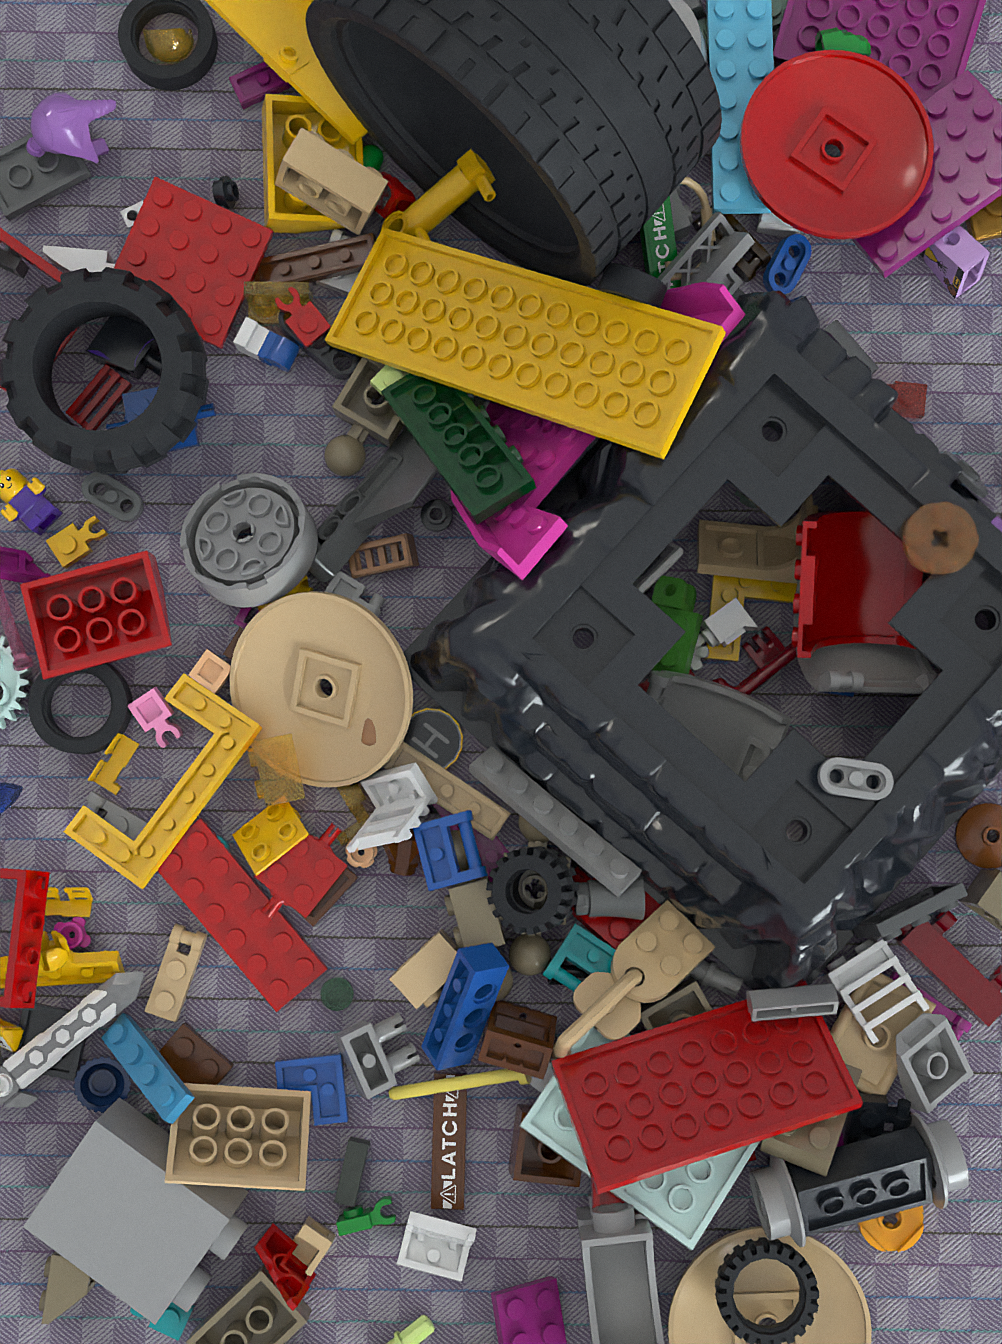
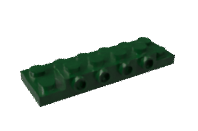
[381,373,537,524]

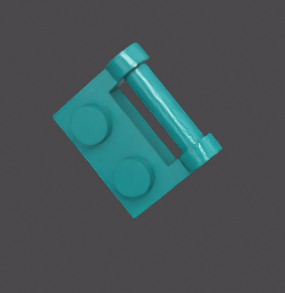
[542,923,616,992]

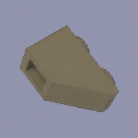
[39,1251,95,1324]

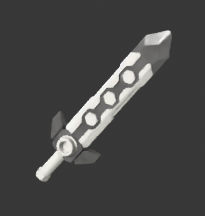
[0,971,144,1108]

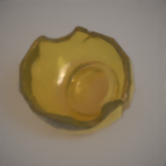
[143,28,194,62]

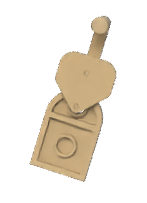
[551,900,715,1060]

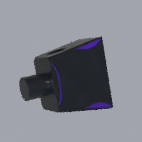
[86,316,162,379]

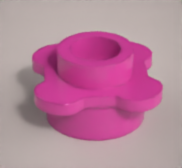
[54,917,91,951]

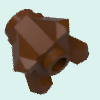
[382,828,421,876]

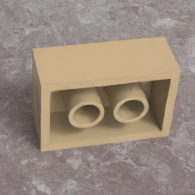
[275,127,388,236]

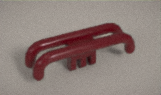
[712,626,797,695]

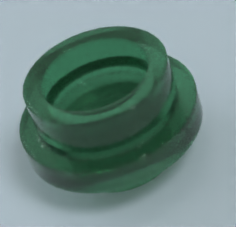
[320,977,354,1011]

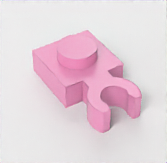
[128,687,183,748]

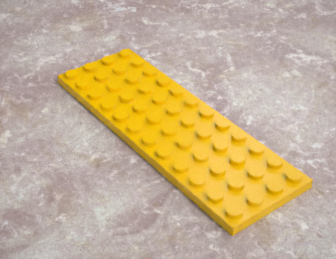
[325,227,726,459]

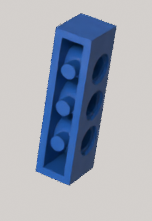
[421,943,509,1071]

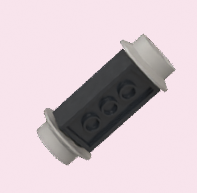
[749,1113,969,1247]

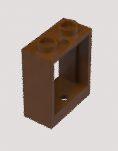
[478,1000,557,1080]

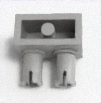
[333,1012,420,1100]

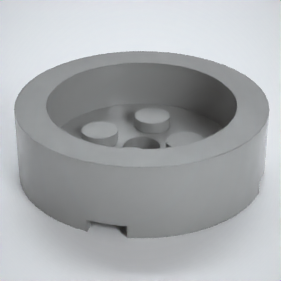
[180,473,318,607]

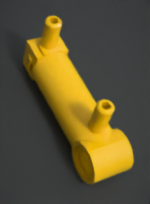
[381,149,496,241]

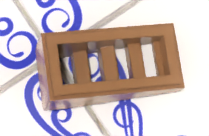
[348,533,419,579]

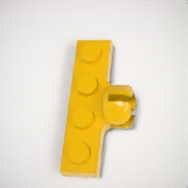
[0,930,125,989]

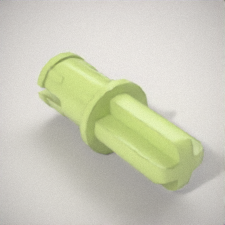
[386,1315,435,1344]

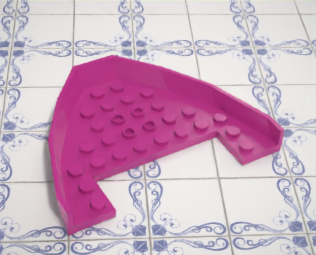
[450,282,746,580]

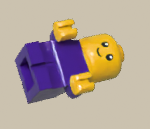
[0,468,63,536]

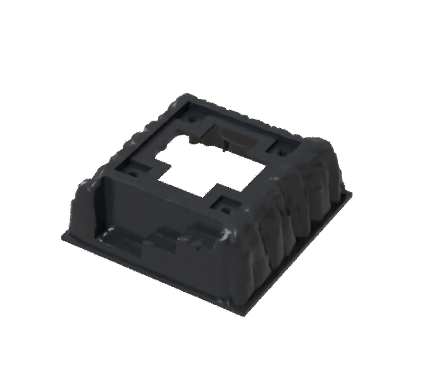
[403,288,1002,990]

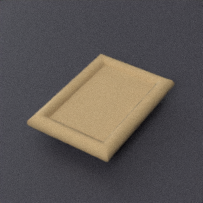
[830,973,936,1095]

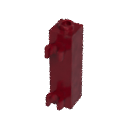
[894,911,1002,1027]

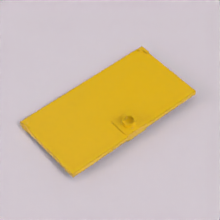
[205,0,369,145]

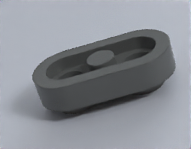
[82,472,144,522]

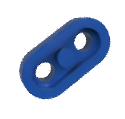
[763,234,812,294]

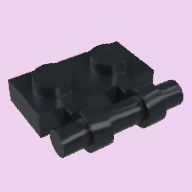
[844,1093,912,1145]

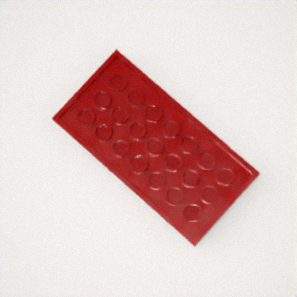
[551,981,863,1194]

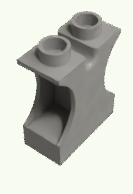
[576,1192,664,1344]

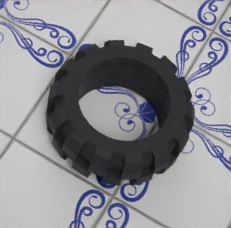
[0,267,209,475]

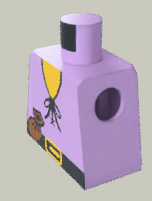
[923,225,990,299]

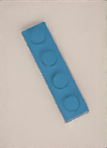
[101,1012,195,1124]

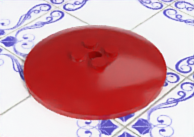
[740,50,934,240]

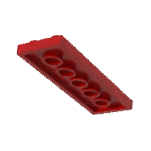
[157,818,328,1012]

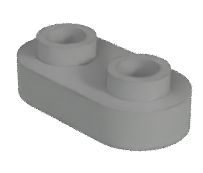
[817,757,894,800]

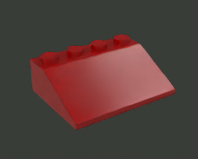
[20,550,172,680]

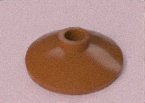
[955,803,1002,869]

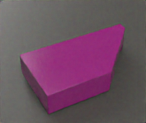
[0,546,51,583]

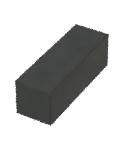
[334,1136,370,1207]

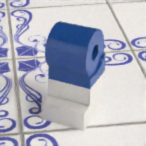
[233,317,300,372]

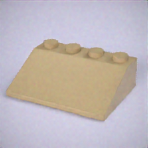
[165,1083,311,1191]

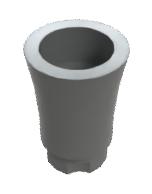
[573,873,645,920]

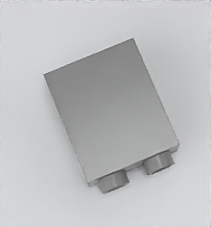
[23,1097,249,1325]

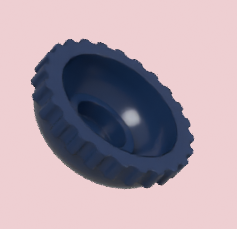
[73,1056,131,1113]

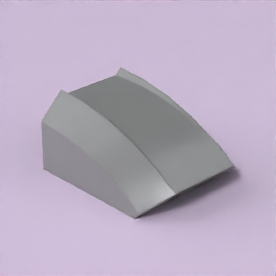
[895,1013,974,1113]

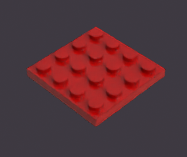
[114,177,274,349]

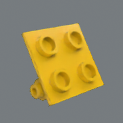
[232,794,309,876]

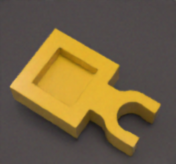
[46,515,109,569]

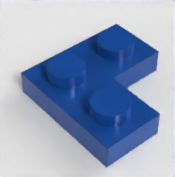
[275,1053,349,1126]

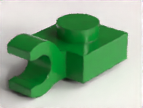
[336,1196,397,1236]

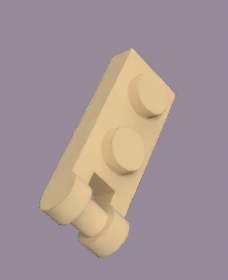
[144,923,207,1022]

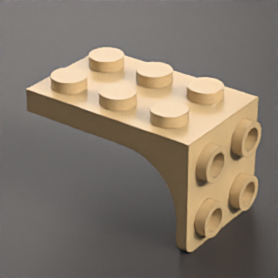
[697,494,818,583]

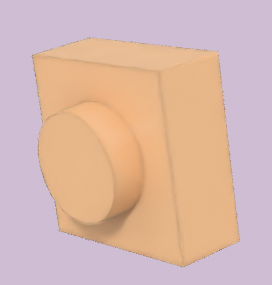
[188,649,231,695]

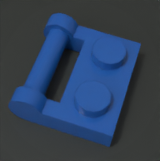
[413,810,488,891]

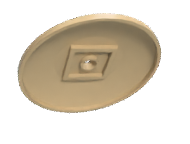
[230,591,413,787]
[667,1226,872,1344]

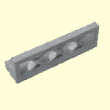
[657,212,755,290]

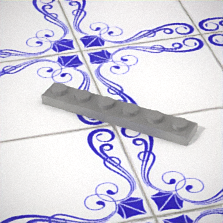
[468,746,642,897]

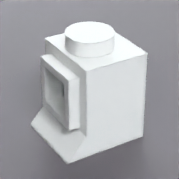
[701,598,758,648]

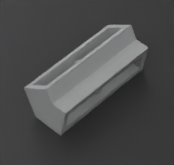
[746,983,839,1021]

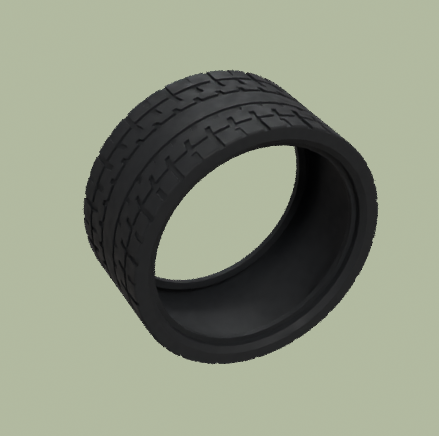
[305,0,722,286]

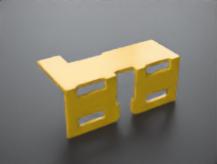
[88,733,140,795]
[44,887,93,919]

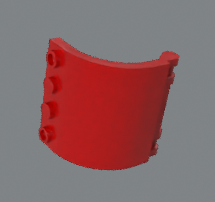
[792,510,924,658]

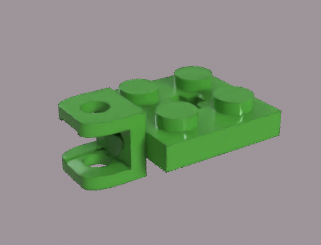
[651,576,703,675]

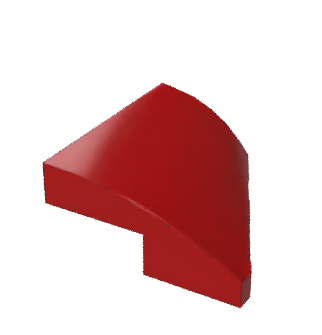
[253,1223,316,1311]

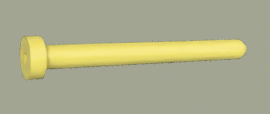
[389,1069,532,1100]

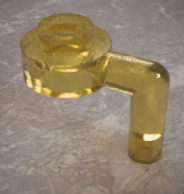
[336,782,370,846]

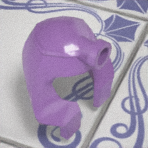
[26,92,116,164]

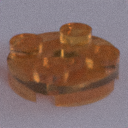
[902,501,979,575]

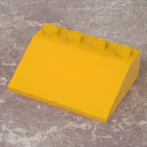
[262,94,363,234]

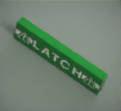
[640,196,681,289]

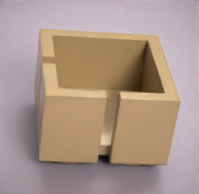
[389,928,458,1009]

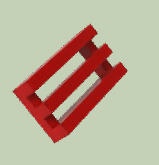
[65,364,132,431]

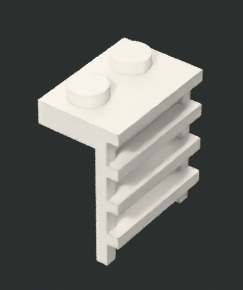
[346,762,438,853]
[824,939,930,1044]
[396,1211,477,1282]

